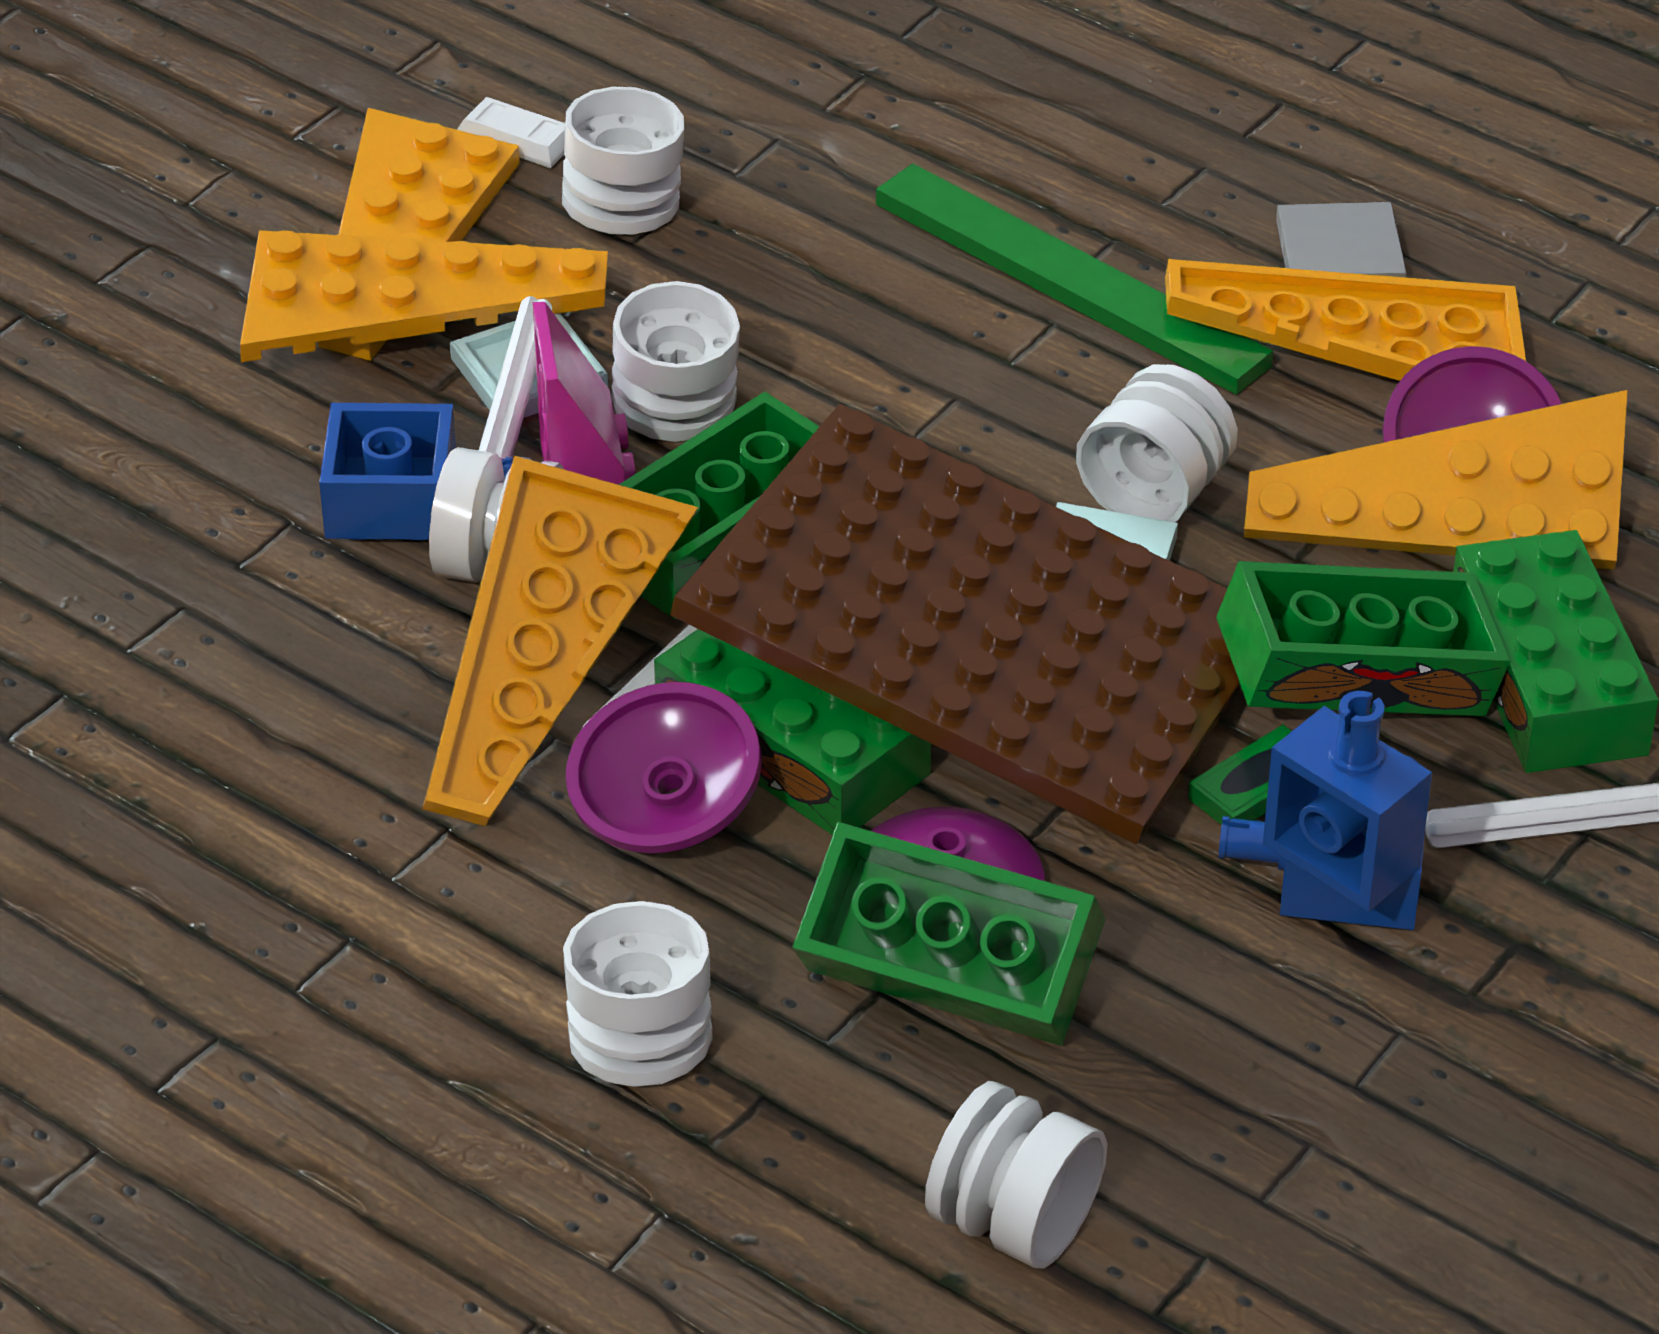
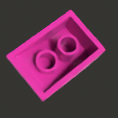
[532,301,635,485]

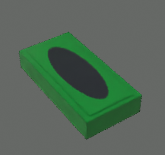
[1187,724,1292,826]

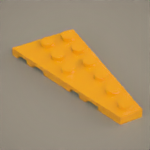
[318,108,520,361]
[240,230,608,363]
[1165,259,1526,381]
[1244,390,1627,570]
[422,456,698,826]

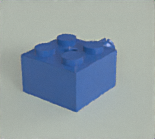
[319,403,513,541]
[1263,691,1432,912]
[1218,816,1425,930]

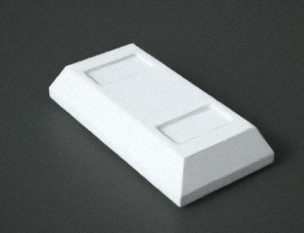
[457,97,565,168]

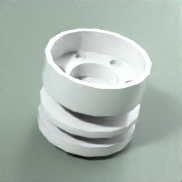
[562,87,684,235]
[612,281,740,442]
[1076,364,1238,522]
[429,447,565,583]
[563,901,713,1087]
[925,1081,1108,1269]

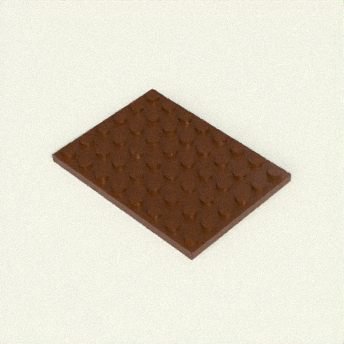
[670,404,1241,845]

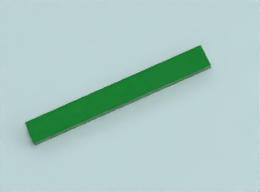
[876,163,1273,395]

